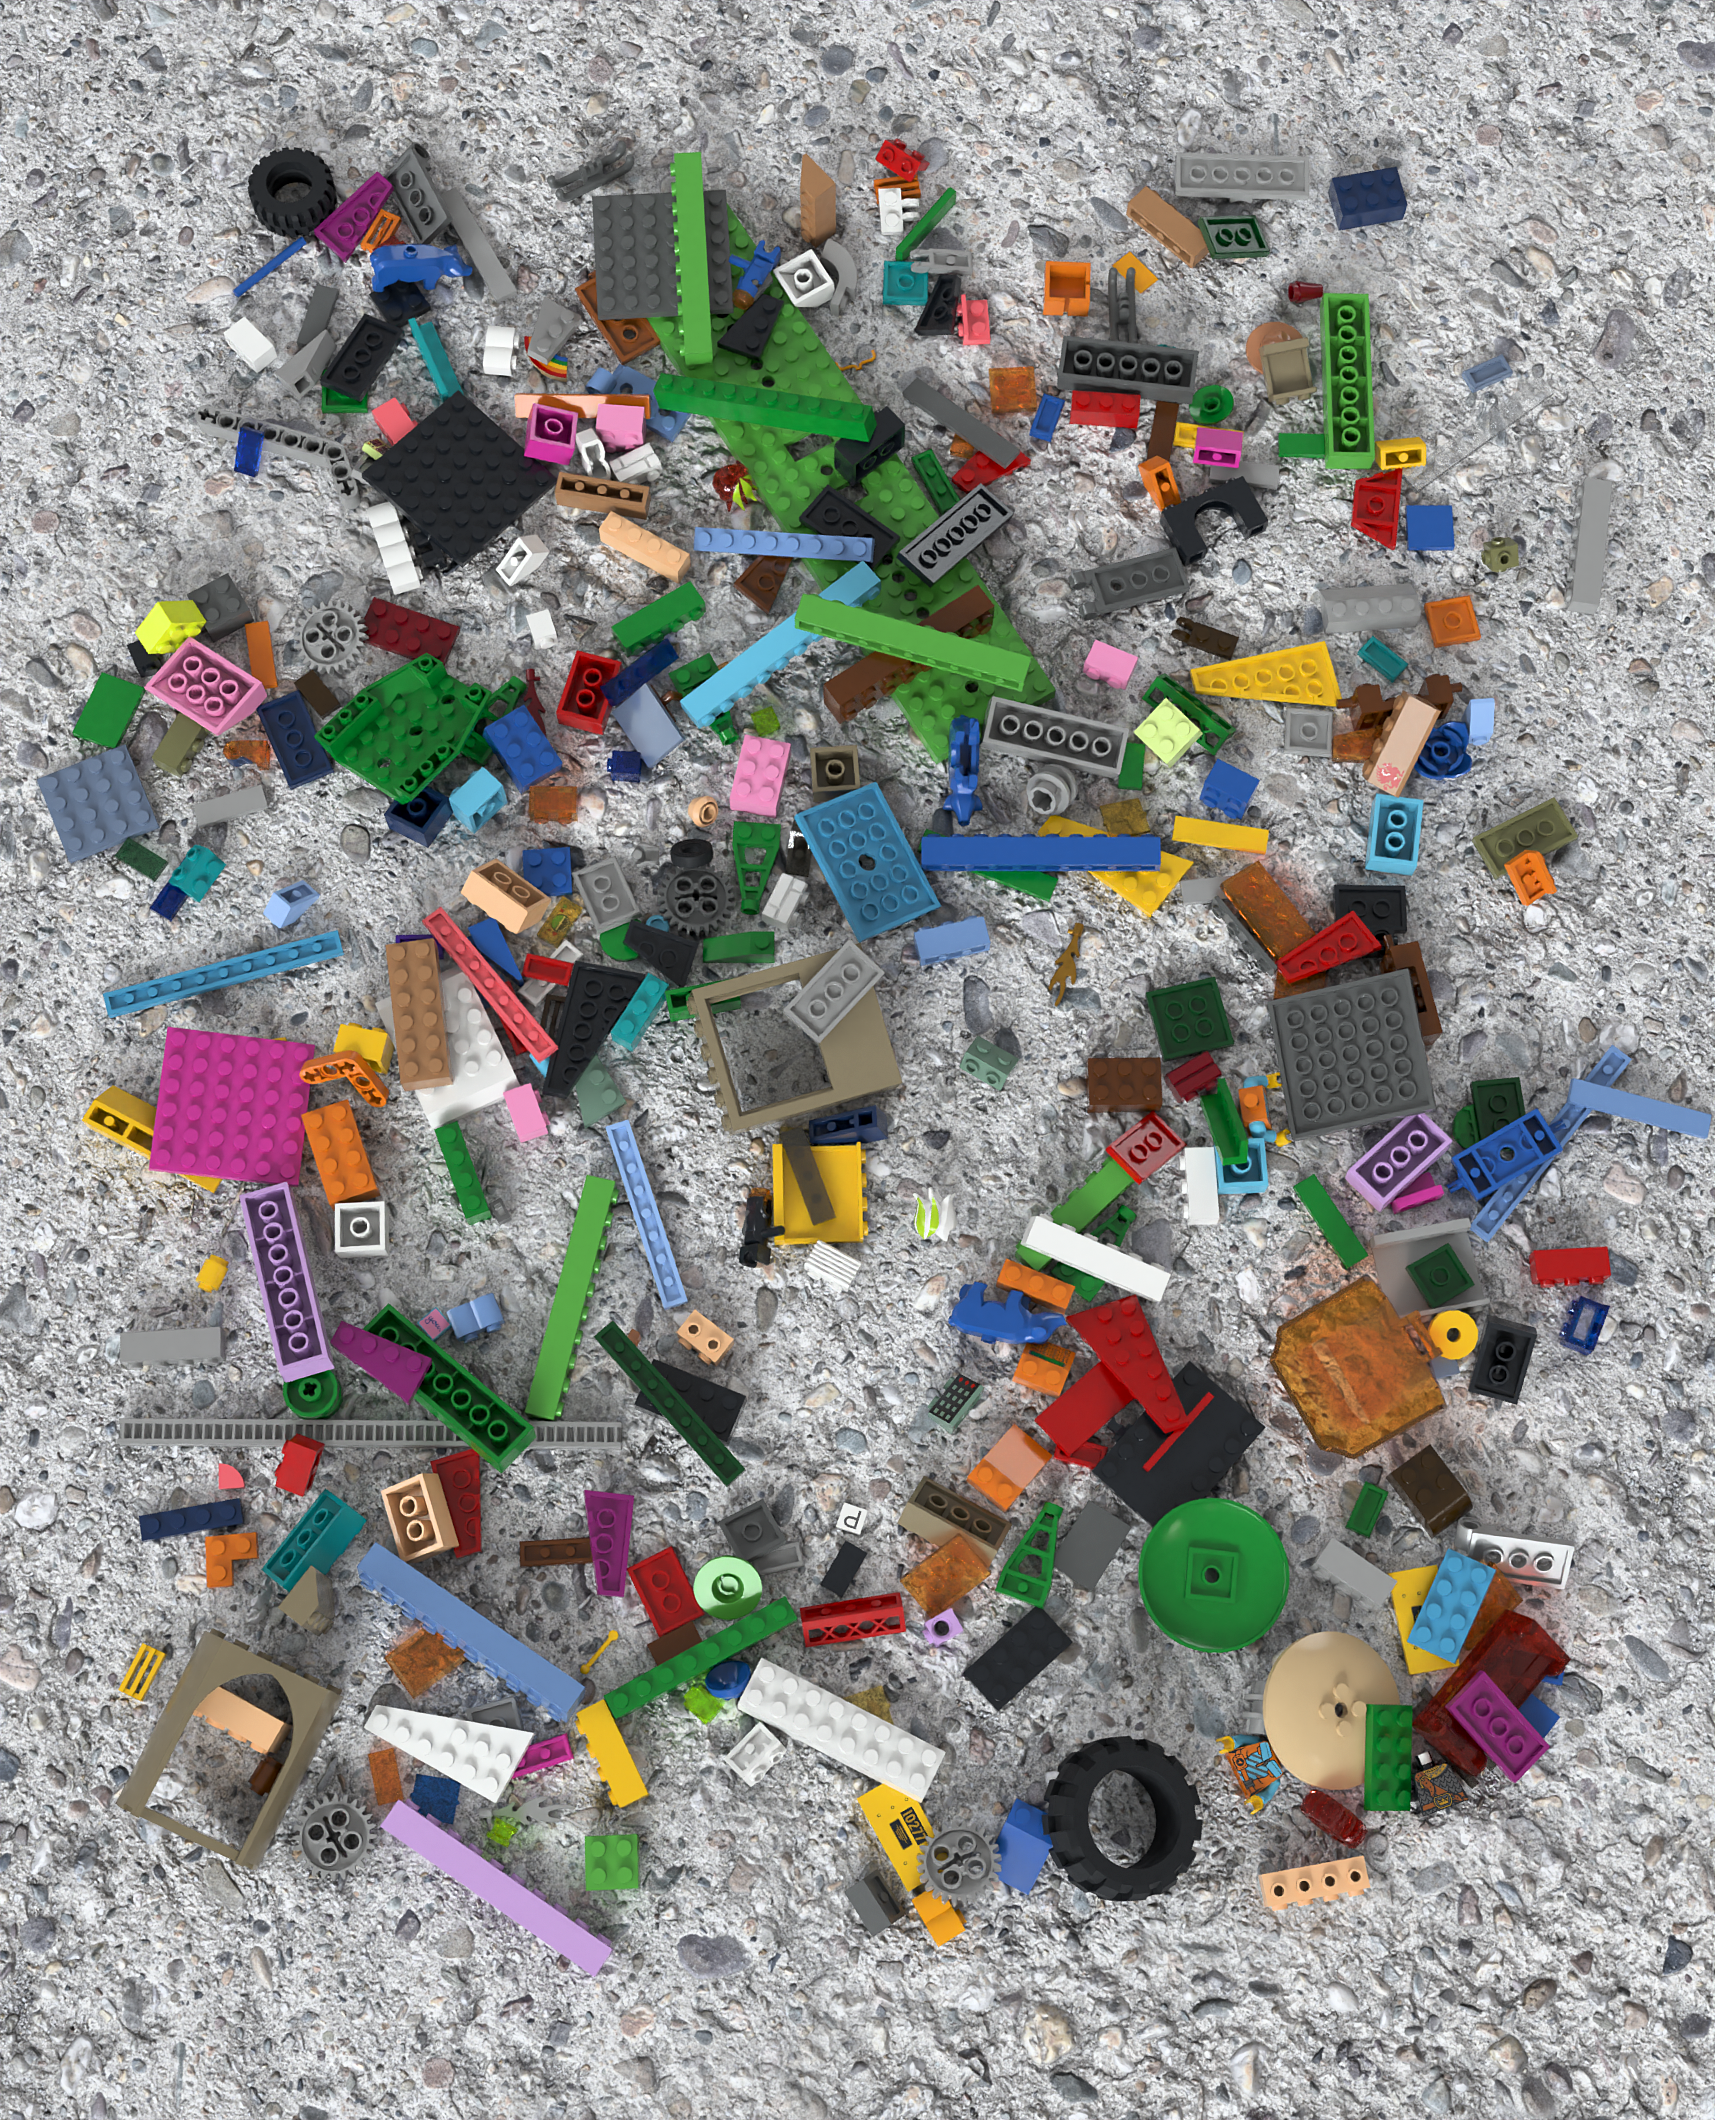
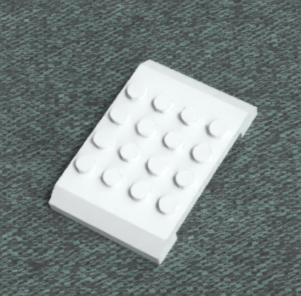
[375,965,520,1131]

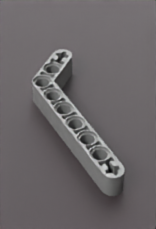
[195,405,361,509]

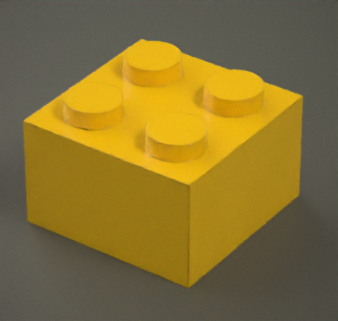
[333,1022,395,1074]

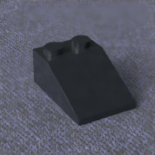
[1468,1315,1537,1405]

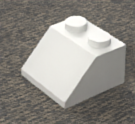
[773,249,835,307]

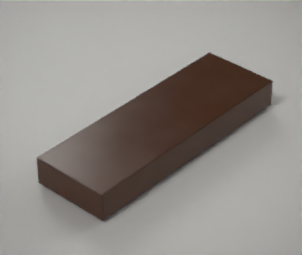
[1146,400,1179,461]
[519,1537,593,1568]

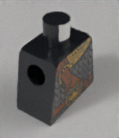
[1411,1751,1469,1818]

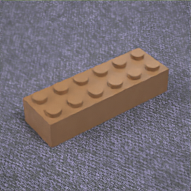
[385,938,454,1091]

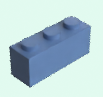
[913,916,991,966]

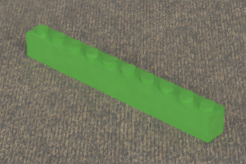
[670,152,713,365]
[794,593,1032,692]
[525,1175,620,1421]

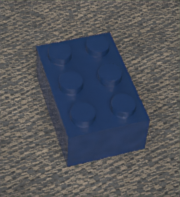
[1328,167,1408,231]

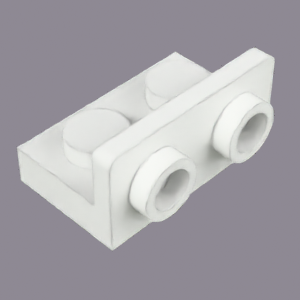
[724,1722,787,1787]

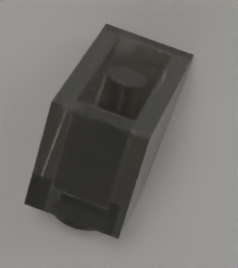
[785,819,813,877]

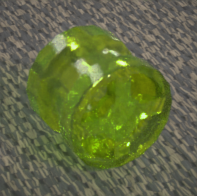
[485,1817,518,1848]

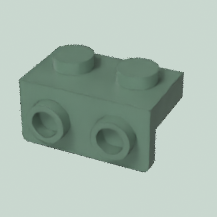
[959,1036,1019,1091]

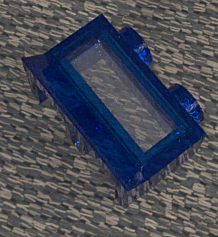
[1559,1296,1610,1356]

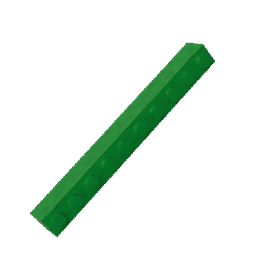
[653,373,877,442]

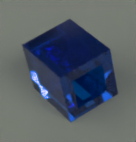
[607,750,642,783]

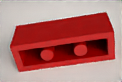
[1069,390,1141,428]
[1529,1246,1611,1288]

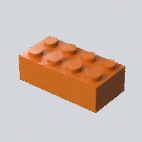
[301,1099,381,1211]

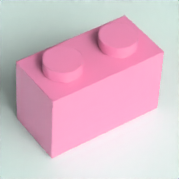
[1083,639,1138,690]
[503,1083,550,1143]

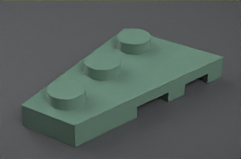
[575,1055,627,1129]

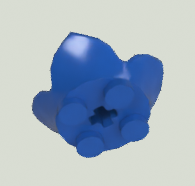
[1414,721,1472,781]

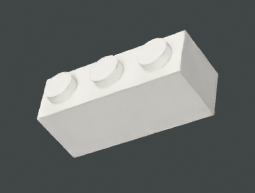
[1178,1147,1220,1225]

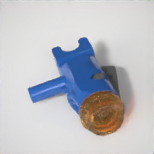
[729,240,781,310]

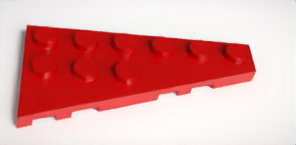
[1066,1294,1189,1433]

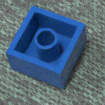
[1199,759,1260,820]

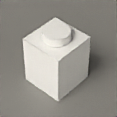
[526,609,558,650]

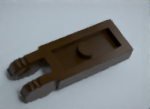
[1171,617,1239,661]

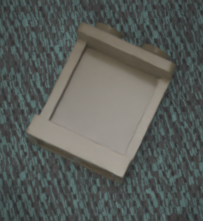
[1259,337,1317,405]

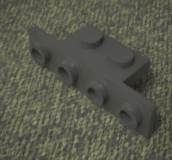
[1211,895,1279,977]

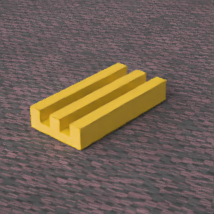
[118,1643,167,1702]

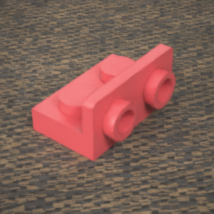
[957,294,990,345]

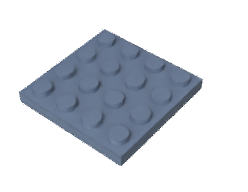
[37,744,160,863]

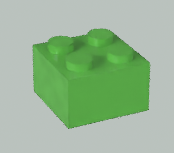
[585,1834,640,1891]

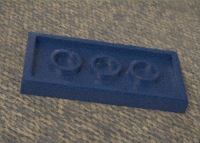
[256,690,334,790]

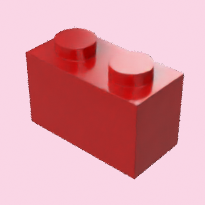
[275,1433,325,1497]

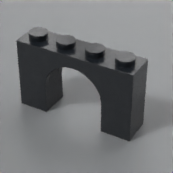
[1159,476,1268,567]

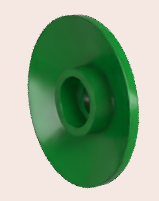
[1189,385,1234,425]

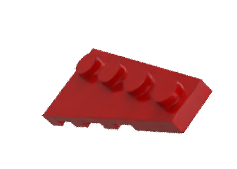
[1274,911,1382,984]
[430,1449,482,1559]

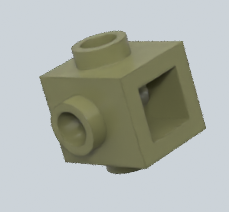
[1481,537,1519,572]

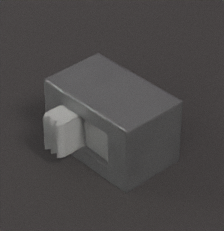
[489,1198,512,1226]

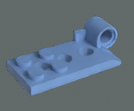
[585,364,692,442]

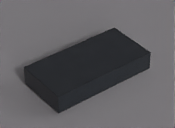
[820,1541,868,1598]

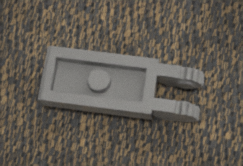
[910,248,973,276]

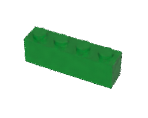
[611,581,706,658]
[434,1121,492,1225]

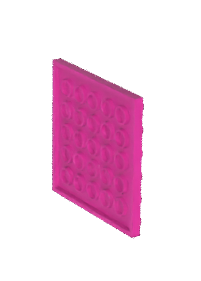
[149,1027,315,1187]

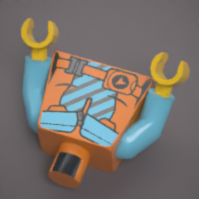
[1238,1072,1292,1147]
[1216,1734,1283,1815]

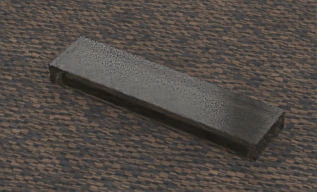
[779,1126,837,1226]

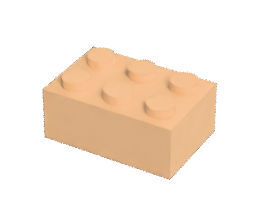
[461,859,552,934]
[381,1473,459,1563]

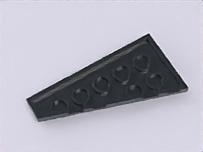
[542,961,646,1099]

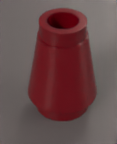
[1288,281,1323,304]

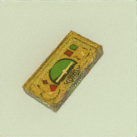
[537,896,584,948]

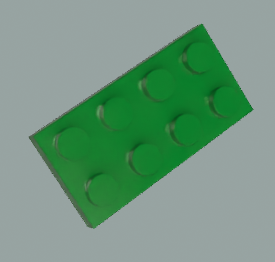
[1364,1704,1413,1811]

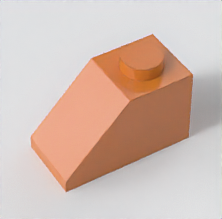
[1138,456,1182,512]

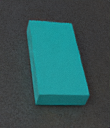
[1357,636,1409,683]

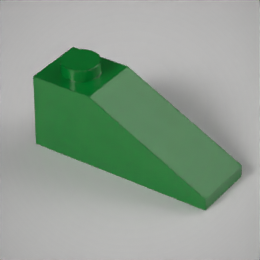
[703,931,775,963]

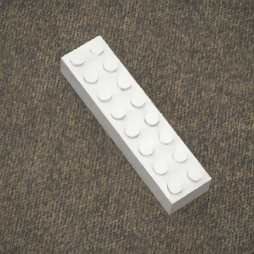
[737,1657,946,1803]

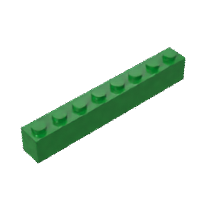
[604,1596,798,1721]

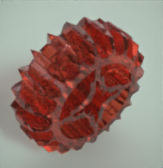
[1300,1789,1368,1849]

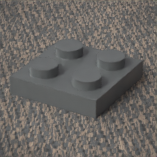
[718,1499,787,1563]

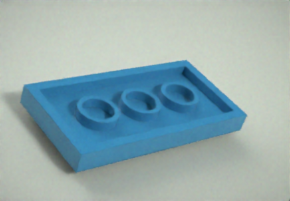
[1407,1548,1496,1664]

